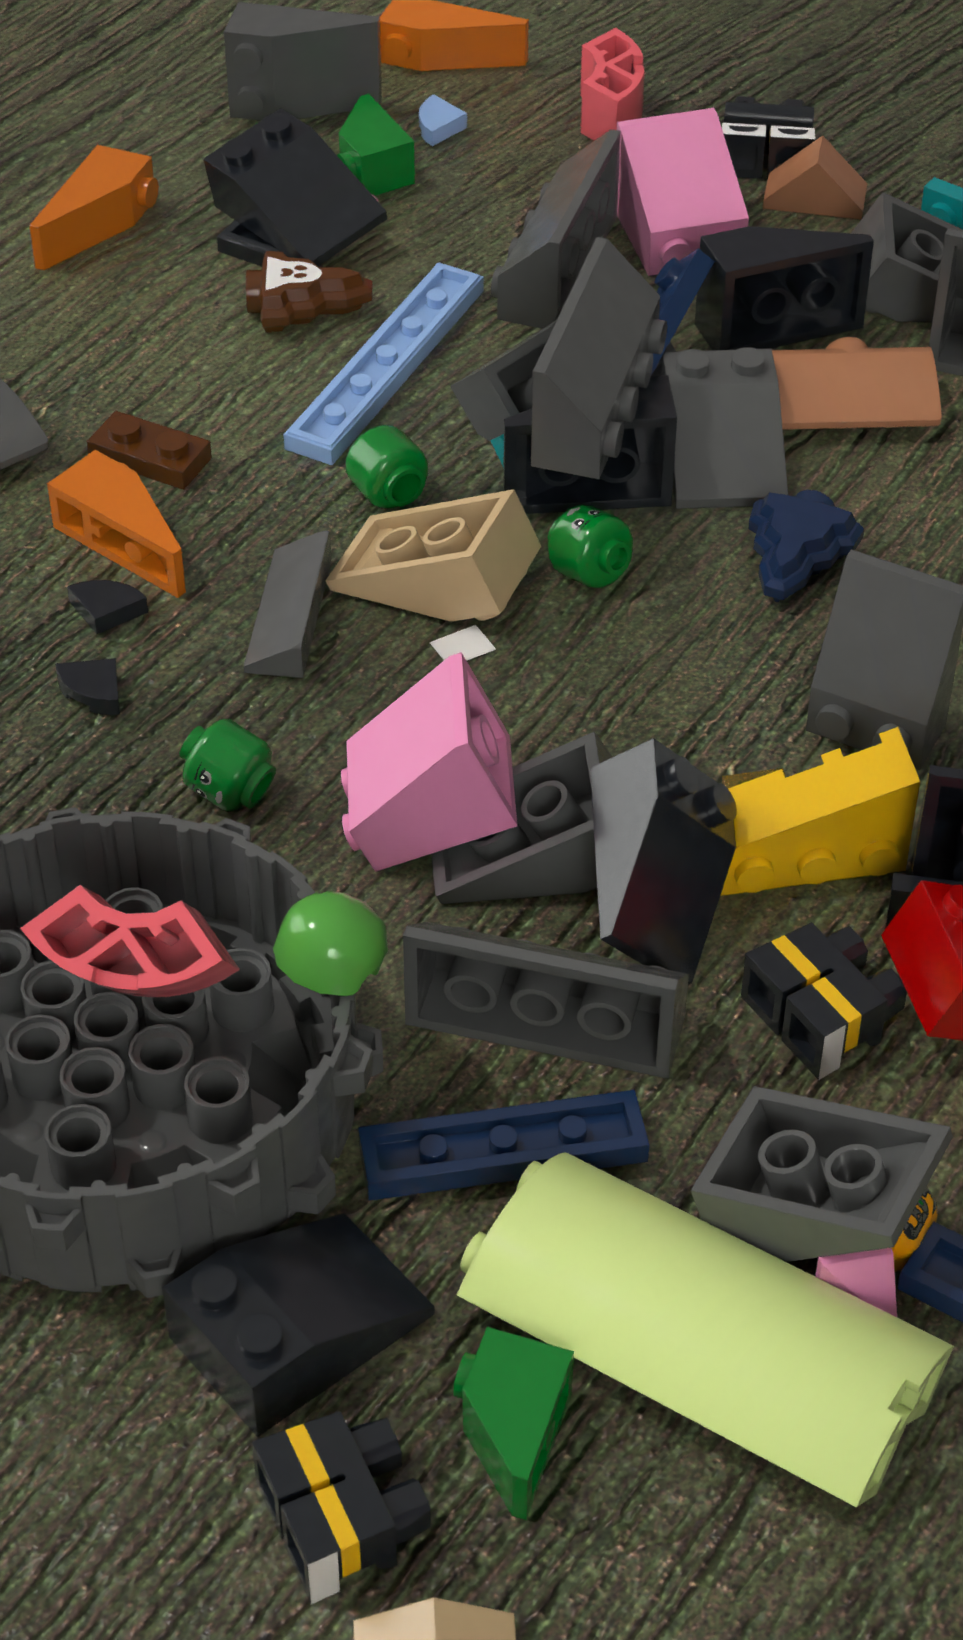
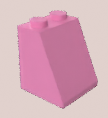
[617,108,749,276]
[341,652,517,872]

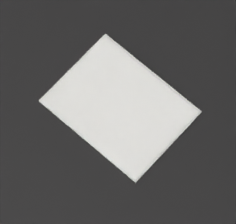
[429,625,496,661]

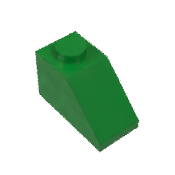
[337,94,415,196]
[453,1327,574,1521]

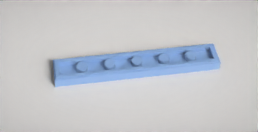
[283,263,484,465]

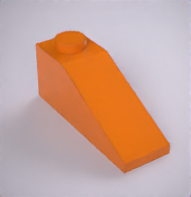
[380,0,529,71]
[29,145,159,270]
[47,450,186,598]

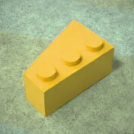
[720,727,920,896]

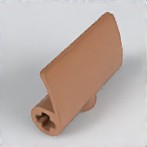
[772,337,942,430]

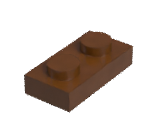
[87,410,212,490]

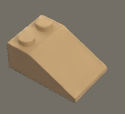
[325,489,541,622]

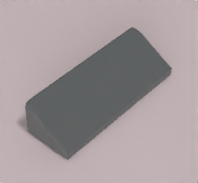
[244,531,332,678]

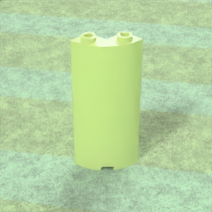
[457,1152,954,1507]

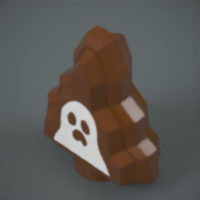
[246,251,373,332]

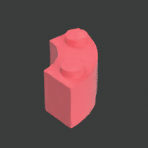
[580,28,645,141]
[20,885,240,997]

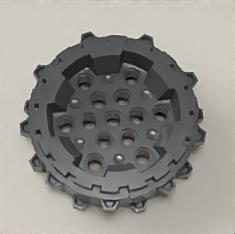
[0,807,383,1298]

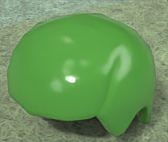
[273,891,388,996]

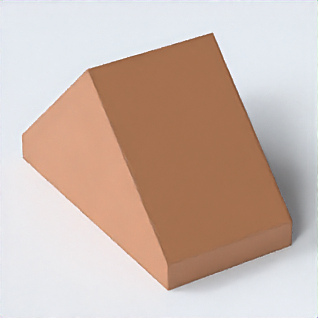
[763,136,868,220]

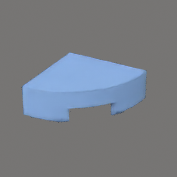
[419,94,467,146]

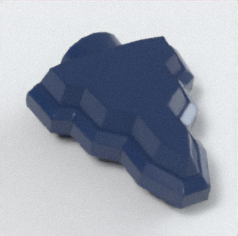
[748,490,864,602]

